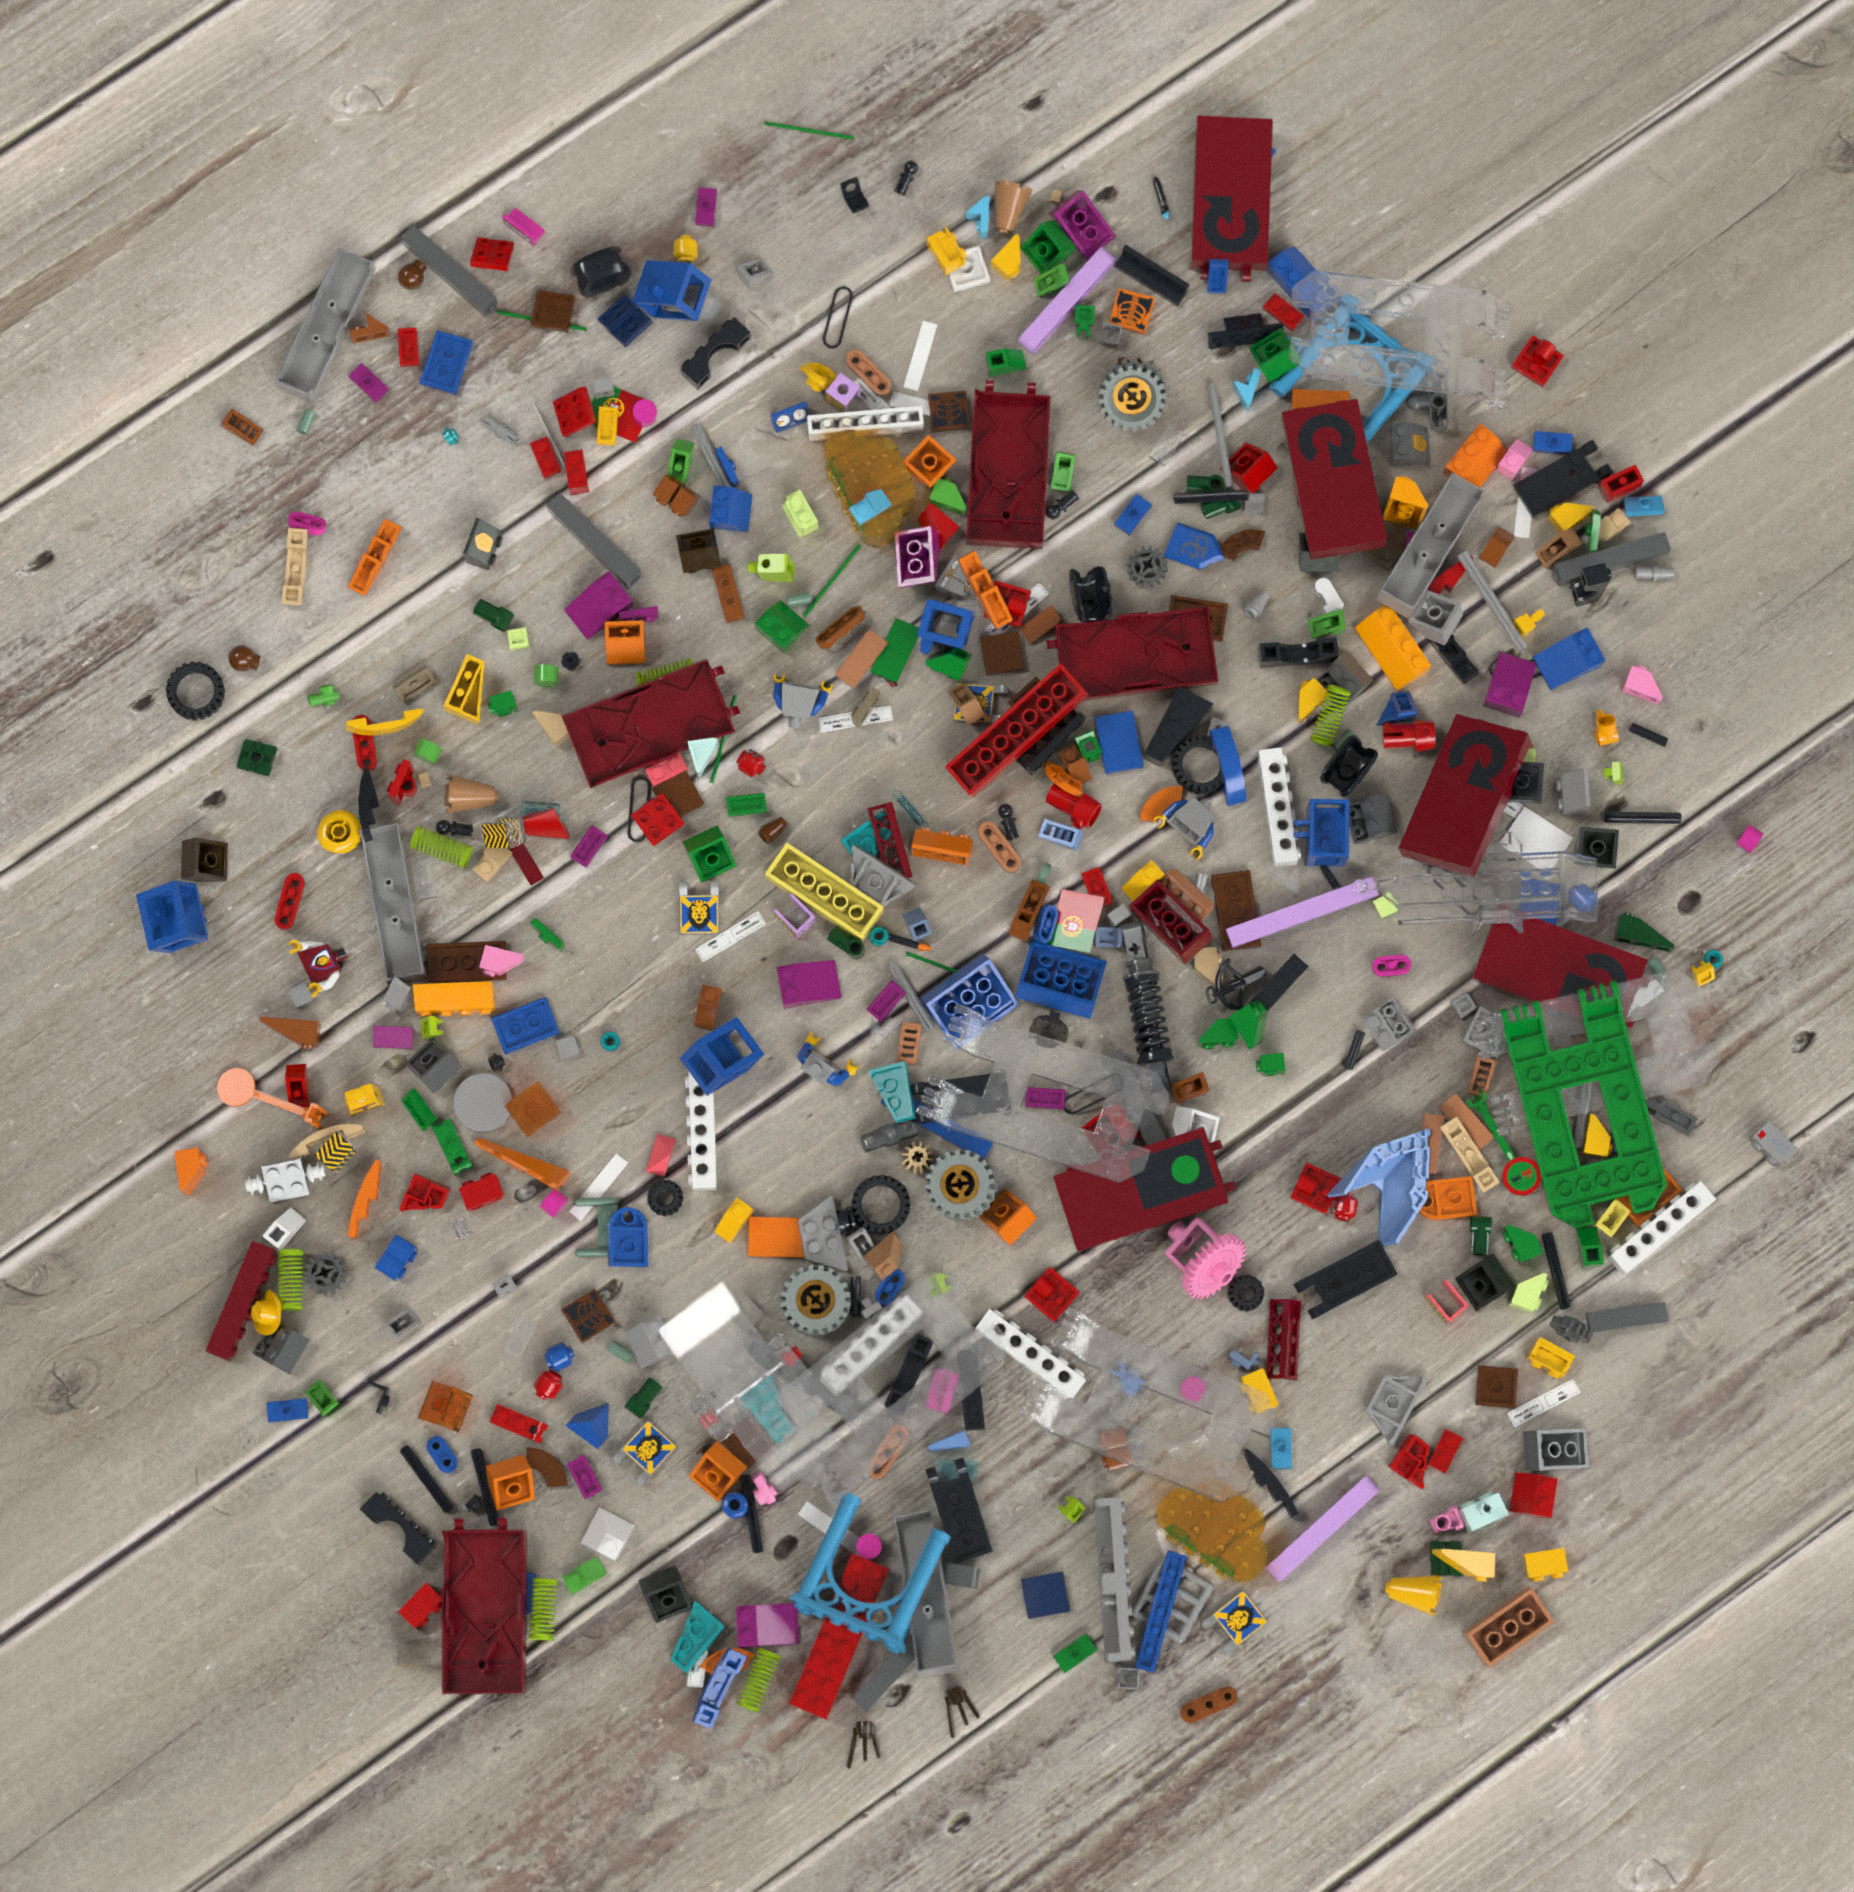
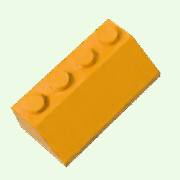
[1382,476,1428,530]
[1354,605,1431,691]
[413,981,496,1017]

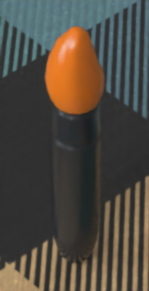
[888,934,931,951]

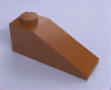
[1008,879,1050,941]
[259,1016,321,1050]

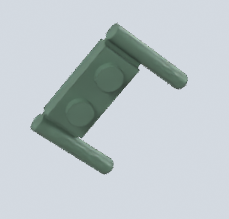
[574,1197,618,1257]

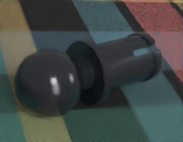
[894,161,918,196]
[1046,490,1079,520]
[998,804,1019,841]
[436,820,473,837]

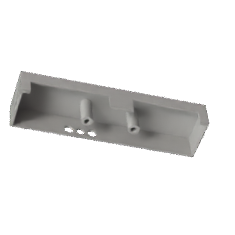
[275,248,376,403]
[1376,472,1485,619]
[360,823,427,985]
[1094,1497,1135,1663]
[893,1509,959,1678]

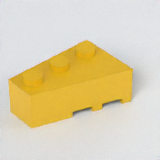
[442,654,485,725]

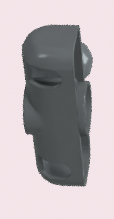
[1407,374,1449,432]
[860,1119,919,1153]

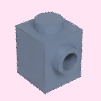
[902,907,932,941]

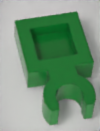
[1074,305,1095,339]

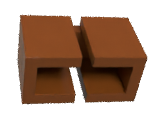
[652,474,701,517]

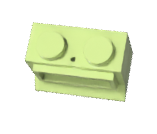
[782,490,819,538]

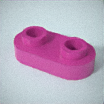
[288,512,326,536]
[1372,955,1411,977]

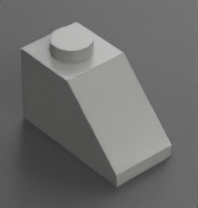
[383,977,414,1013]

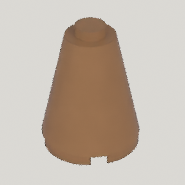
[995,180,1032,235]
[444,774,498,813]

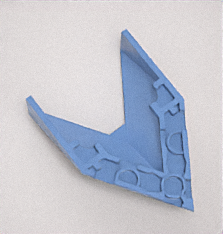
[1327,1128,1431,1246]

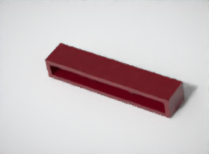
[205,1241,278,1362]

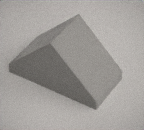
[737,258,773,290]
[847,1227,875,1266]
[382,1307,421,1342]

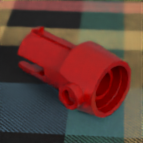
[1383,720,1435,752]
[1046,783,1102,829]

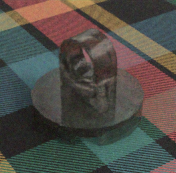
[1029,1010,1069,1049]

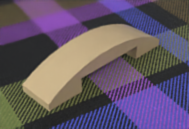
[282,528,308,606]
[1440,1116,1500,1193]
[289,1124,366,1159]

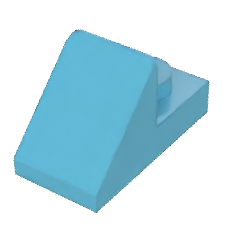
[966,196,990,238]
[1233,368,1262,411]
[849,489,892,526]

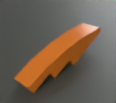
[348,518,403,596]
[957,551,1013,629]
[348,1159,382,1239]

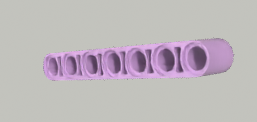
[1018,247,1117,354]
[1265,1475,1380,1583]

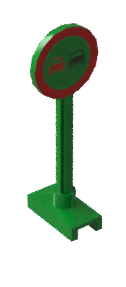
[1464,1088,1541,1196]

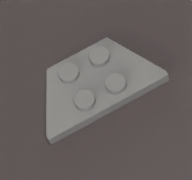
[850,845,917,907]
[797,1196,848,1272]
[1366,1375,1428,1446]

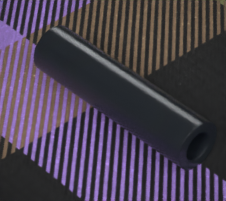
[1629,723,1668,747]
[1343,1030,1366,1070]
[850,1276,861,1317]

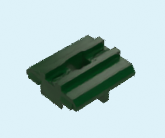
[236,739,277,777]
[1429,1540,1463,1577]

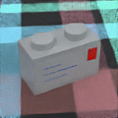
[1749,1121,1797,1167]

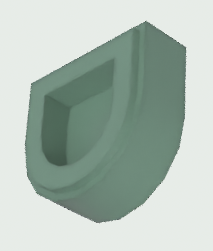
[1037,862,1052,883]

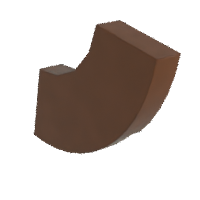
[1220,529,1266,561]
[526,1447,568,1487]

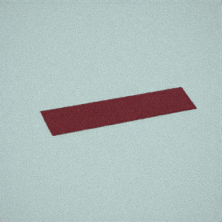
[494,817,544,886]

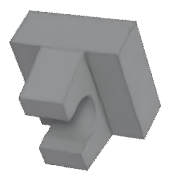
[861,1297,884,1324]

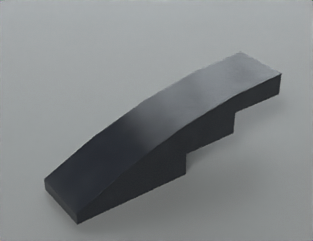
[1427,634,1479,684]
[358,766,380,842]
[1247,953,1309,1013]
[1242,1448,1299,1518]

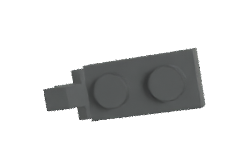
[1645,1097,1698,1136]

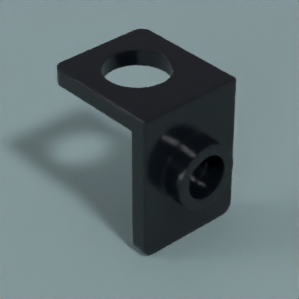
[840,177,870,214]
[366,1380,391,1414]

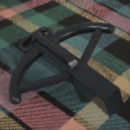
[1206,958,1267,1010]

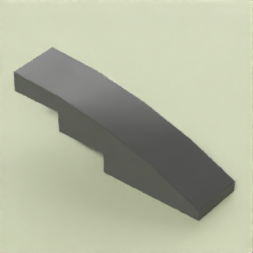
[1585,1302,1669,1333]

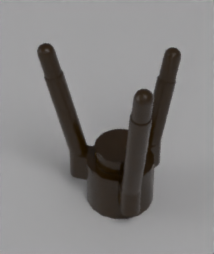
[944,1686,980,1738]
[847,1721,881,1769]

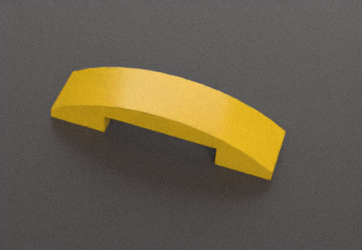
[344,708,423,736]

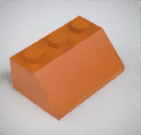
[1443,424,1507,488]
[911,828,973,866]

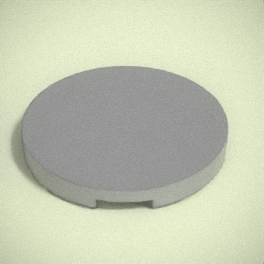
[453,1073,513,1133]

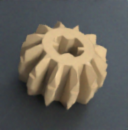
[901,1141,934,1175]

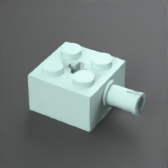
[1459,1491,1509,1533]

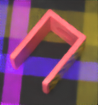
[1424,1279,1469,1324]

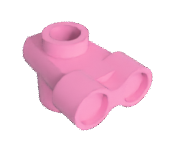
[752,1472,778,1505]
[1429,1505,1464,1534]

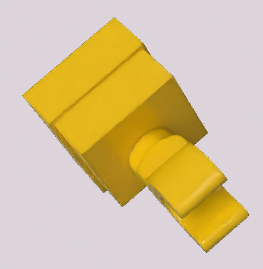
[1513,609,1546,638]

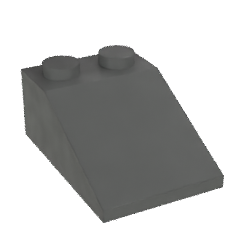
[1523,1428,1589,1471]

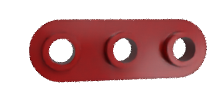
[353,715,377,772]
[274,873,305,931]

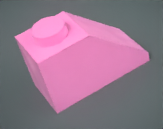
[1496,439,1533,481]
[1622,665,1662,705]
[479,945,525,977]

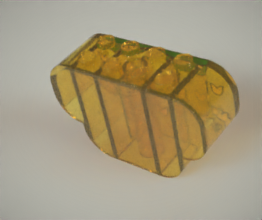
[824,429,915,548]
[1154,1479,1268,1584]

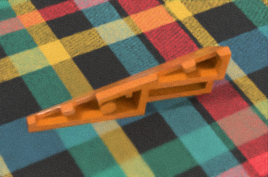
[474,1137,571,1191]

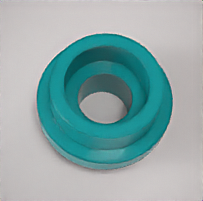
[442,427,459,446]
[869,926,889,946]
[1703,950,1723,969]
[600,1032,620,1051]

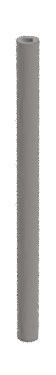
[1208,383,1233,490]

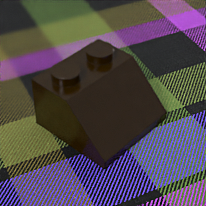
[676,528,721,573]
[181,837,228,882]

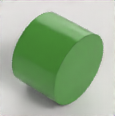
[533,664,559,687]
[413,738,442,765]

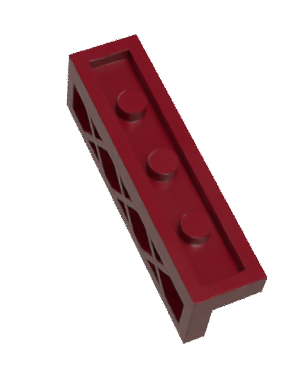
[867,802,913,878]
[1266,1299,1301,1381]

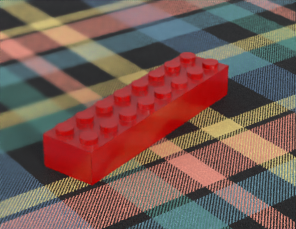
[945,663,1090,798]
[789,1553,889,1720]

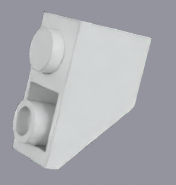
[263,1208,306,1250]

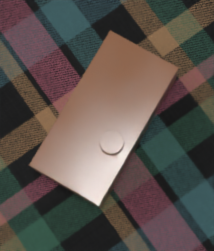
[1462,1587,1554,1668]

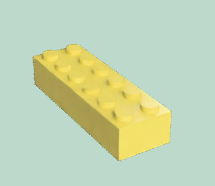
[765,843,884,942]

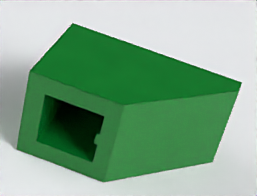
[985,348,1027,377]
[924,647,972,681]
[1198,1018,1238,1049]
[1502,1225,1543,1264]
[1576,1227,1604,1268]

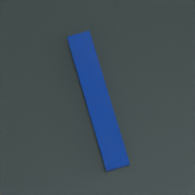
[880,1098,993,1159]
[1134,1550,1187,1673]

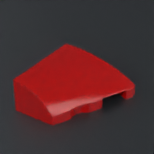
[918,502,960,553]
[520,807,570,839]
[399,1173,451,1211]
[1388,1434,1430,1490]

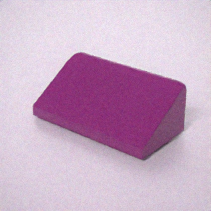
[373,1026,414,1049]

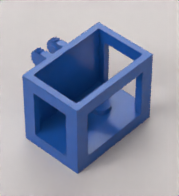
[632,260,711,321]
[917,599,976,654]
[1293,799,1349,867]
[136,880,209,953]
[679,1017,765,1096]

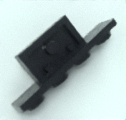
[1208,313,1284,349]

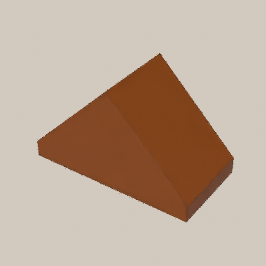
[1479,526,1515,568]

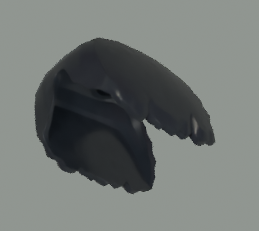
[570,246,632,298]
[1069,566,1113,623]
[1320,735,1378,797]

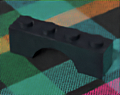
[681,317,751,390]
[1571,563,1612,607]
[1258,637,1339,668]
[884,1333,934,1416]
[360,1492,435,1565]

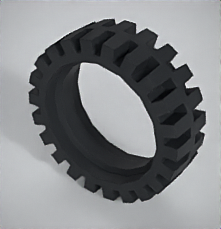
[166,661,225,721]
[1172,735,1224,795]
[852,1175,910,1235]

